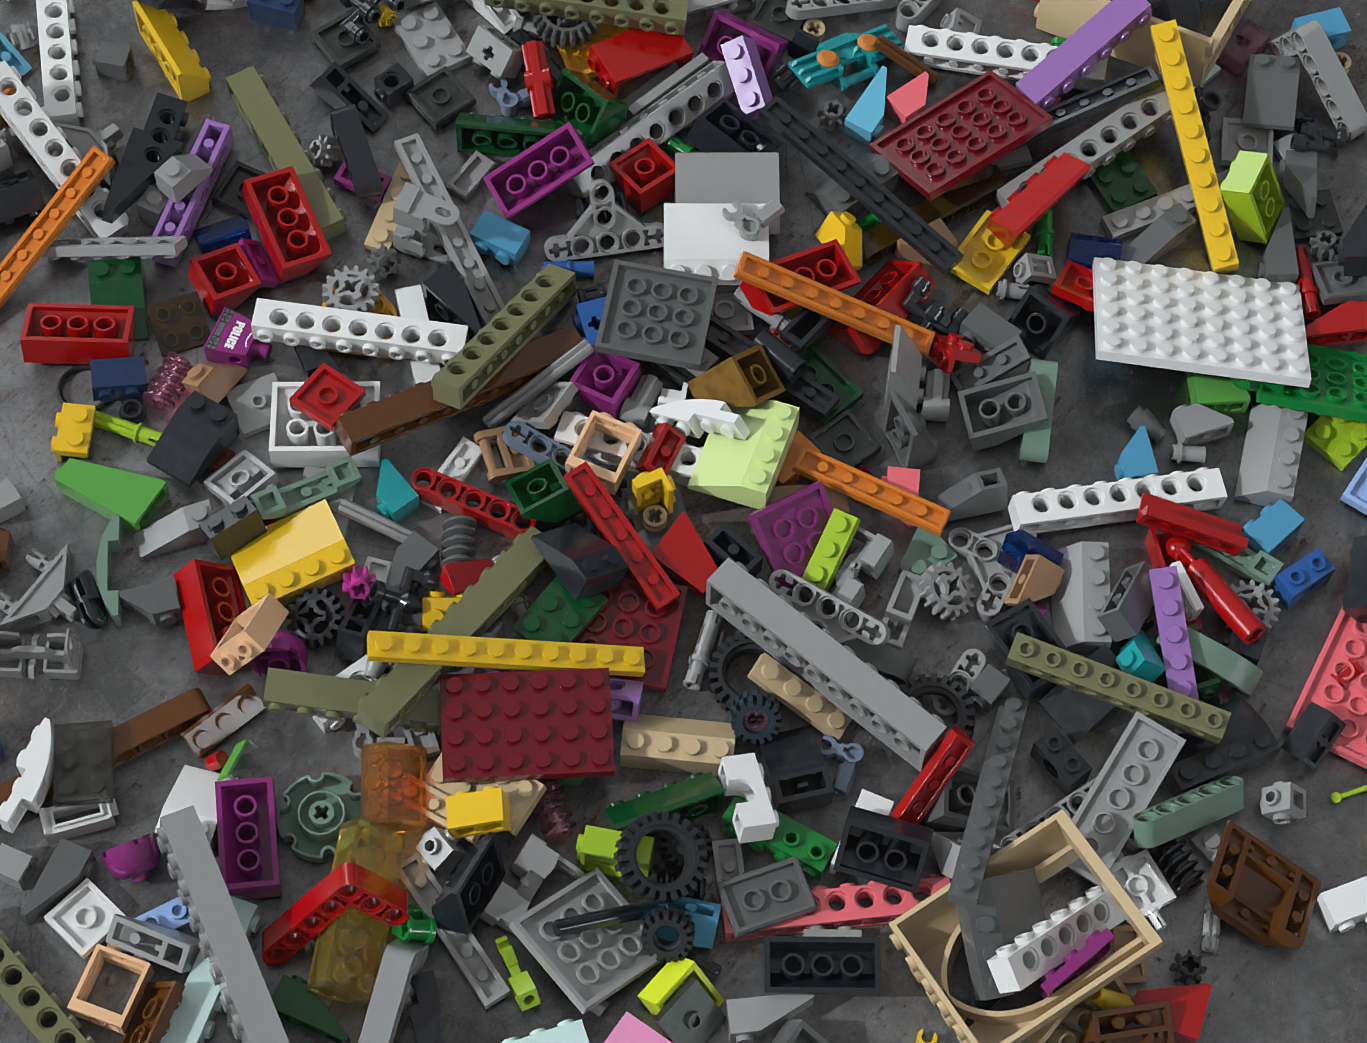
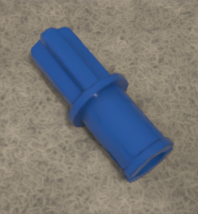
[543,259,594,277]

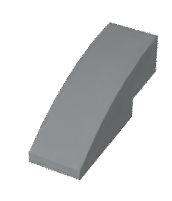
[875,569,924,651]

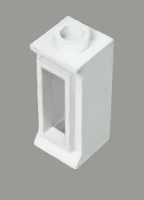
[39,790,119,844]

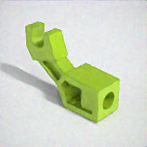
[495,935,541,1012]

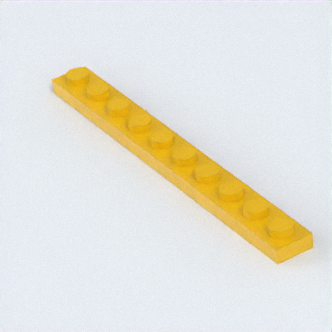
[367,630,645,677]

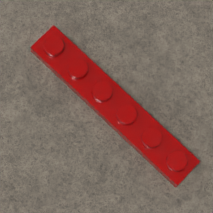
[563,461,680,611]

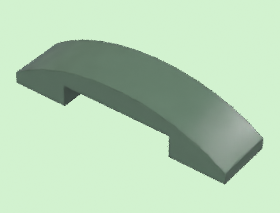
[250,456,362,520]
[96,516,123,627]
[1189,541,1284,586]
[1155,627,1263,696]

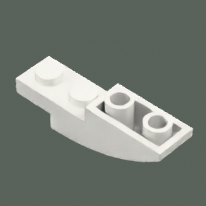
[649,399,750,440]
[0,718,56,833]

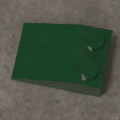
[88,256,149,342]

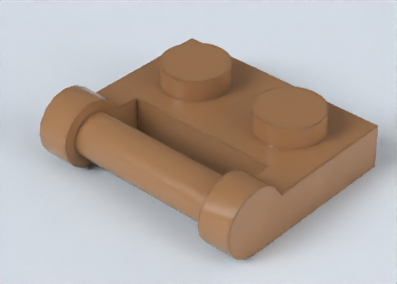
[474,426,535,484]

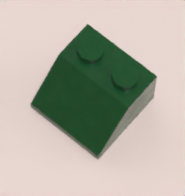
[505,457,581,523]

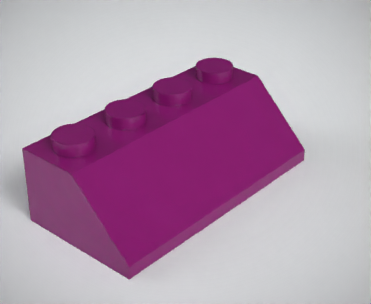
[483,122,595,220]
[215,776,282,899]

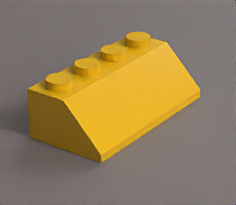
[132,0,212,103]

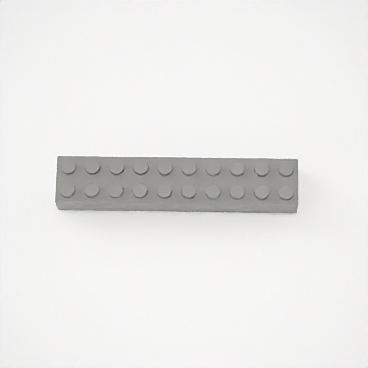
[706,557,947,772]
[156,805,289,1043]

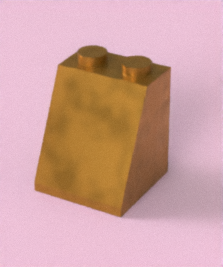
[687,343,786,407]

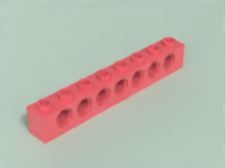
[720,874,950,942]

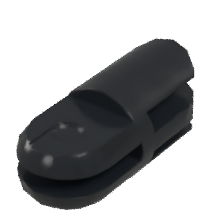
[67,570,108,630]

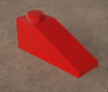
[1305,300,1367,346]

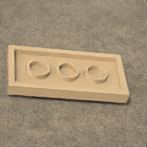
[422,753,547,836]

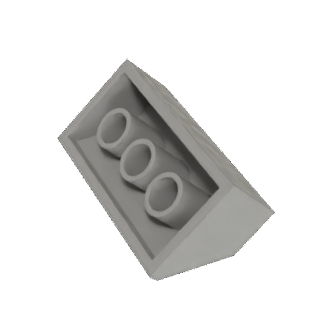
[1234,404,1308,506]
[1050,541,1112,655]

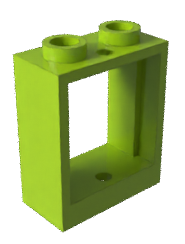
[576,825,654,878]

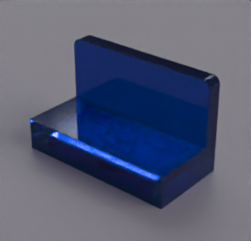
[193,215,252,255]
[1067,232,1123,270]
[997,529,1064,574]

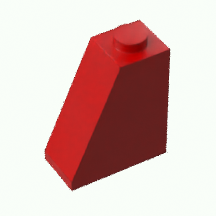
[652,511,718,598]
[1131,983,1212,1043]

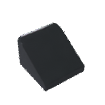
[788,28,819,59]

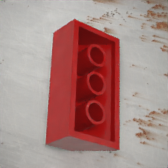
[986,152,1091,249]
[242,166,332,283]
[740,239,861,316]
[827,260,936,354]
[20,303,135,364]
[174,559,252,675]

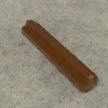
[873,35,940,86]

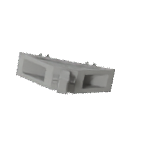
[49,121,124,189]
[0,543,79,632]

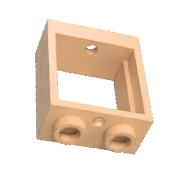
[565,410,642,495]
[210,593,289,675]
[67,944,155,1035]

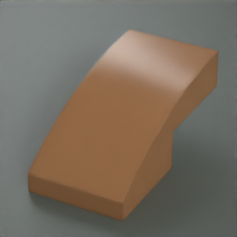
[1110,925,1149,984]

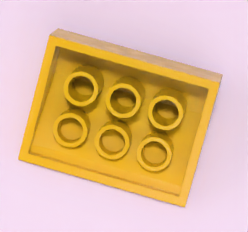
[230,499,357,606]

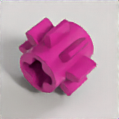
[342,565,376,600]

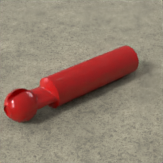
[1165,536,1267,645]

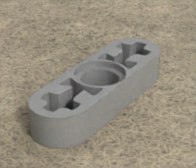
[932,649,986,720]

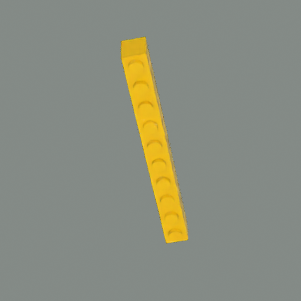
[1150,19,1239,274]

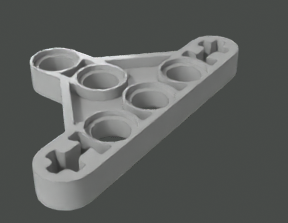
[785,0,899,20]
[544,179,664,262]
[947,508,1042,621]
[769,569,890,646]

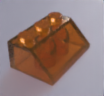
[361,741,427,836]

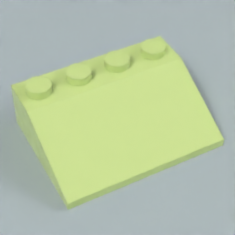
[688,400,800,509]

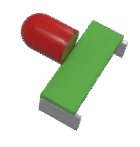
[205,739,258,781]

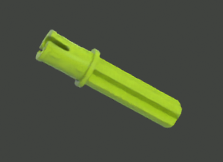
[94,410,163,446]

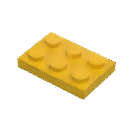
[950,210,1031,295]

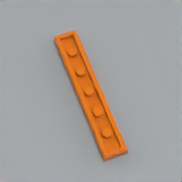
[792,446,952,537]

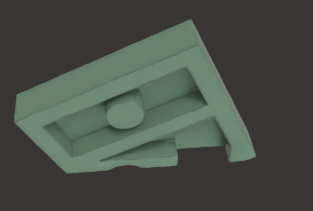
[898,527,958,576]

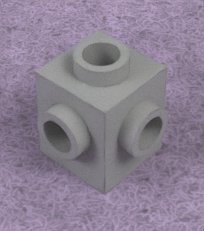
[1260,781,1306,825]
[416,827,467,875]

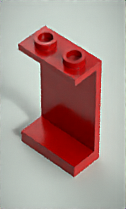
[587,28,693,96]

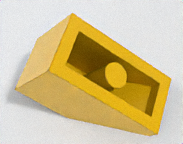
[815,211,862,271]

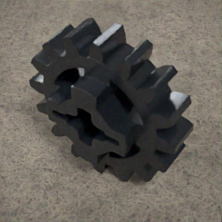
[286,587,345,648]

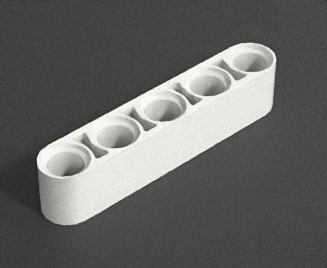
[394,285,440,384]

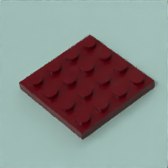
[574,574,688,692]

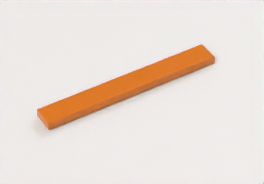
[0,145,116,309]
[733,251,935,358]

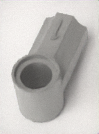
[921,369,950,422]
[619,374,663,429]

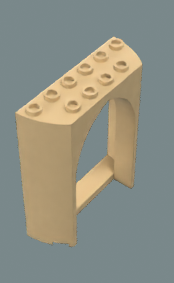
[1034,0,1251,87]
[889,809,1163,1043]

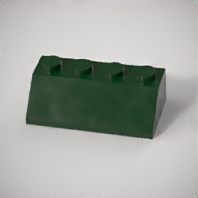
[455,112,562,158]
[605,772,725,837]

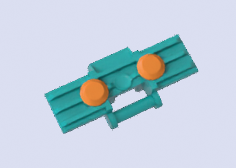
[788,24,905,92]

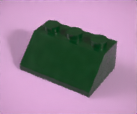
[551,68,629,148]

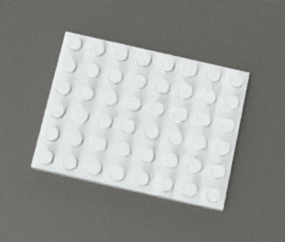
[1092,257,1311,388]

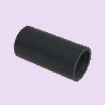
[751,329,808,382]

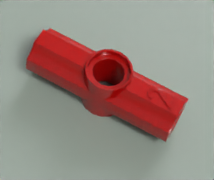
[522,40,557,120]

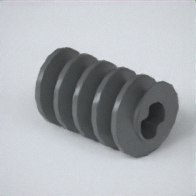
[441,515,477,570]

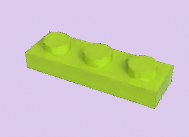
[802,508,861,591]

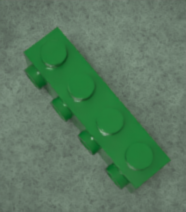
[721,795,838,881]

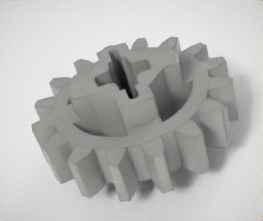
[322,265,380,312]
[918,561,976,621]
[1220,579,1281,634]

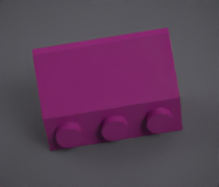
[696,10,789,81]

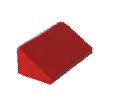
[635,422,687,476]
[440,559,493,596]

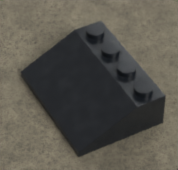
[1155,688,1280,798]

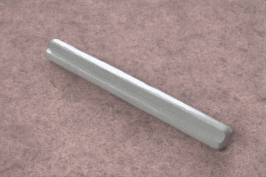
[482,339,594,429]

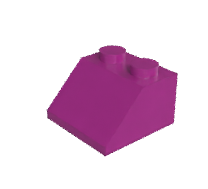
[569,344,641,420]

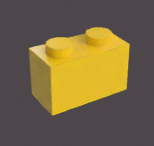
[446,786,511,839]

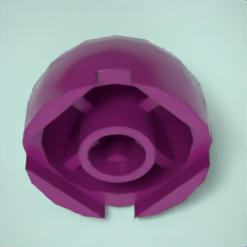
[251,631,308,677]
[101,832,161,883]

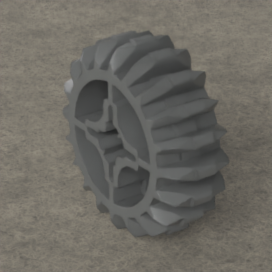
[533,13,600,50]

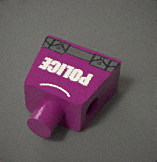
[204,307,272,368]

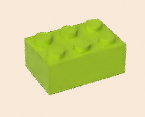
[1220,150,1286,243]

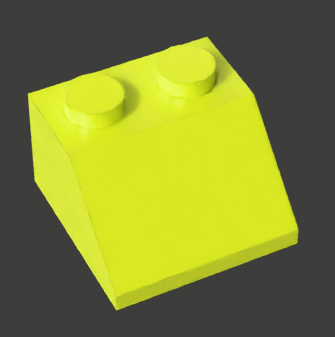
[637,956,725,1017]

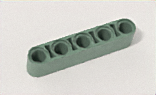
[1133,775,1245,848]

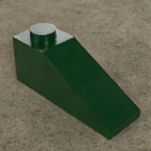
[271,974,351,1043]

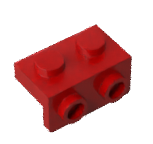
[927,332,982,374]

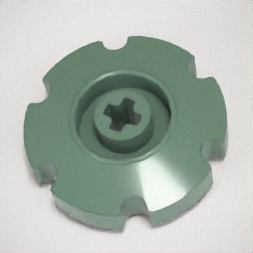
[276,772,369,863]

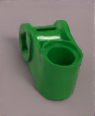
[391,904,437,944]

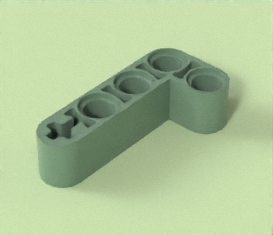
[1019,359,1058,463]

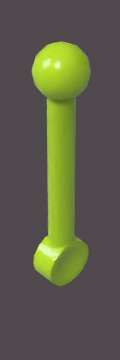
[1330,785,1367,805]

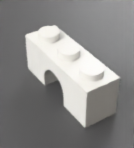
[718,753,779,844]

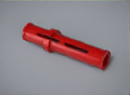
[1295,246,1321,320]

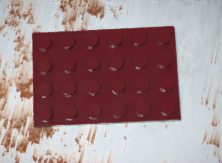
[869,70,1054,201]
[439,668,615,783]

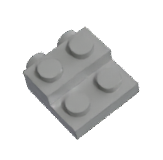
[203,449,283,507]

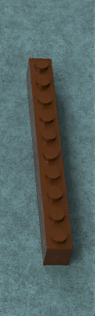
[335,325,582,457]

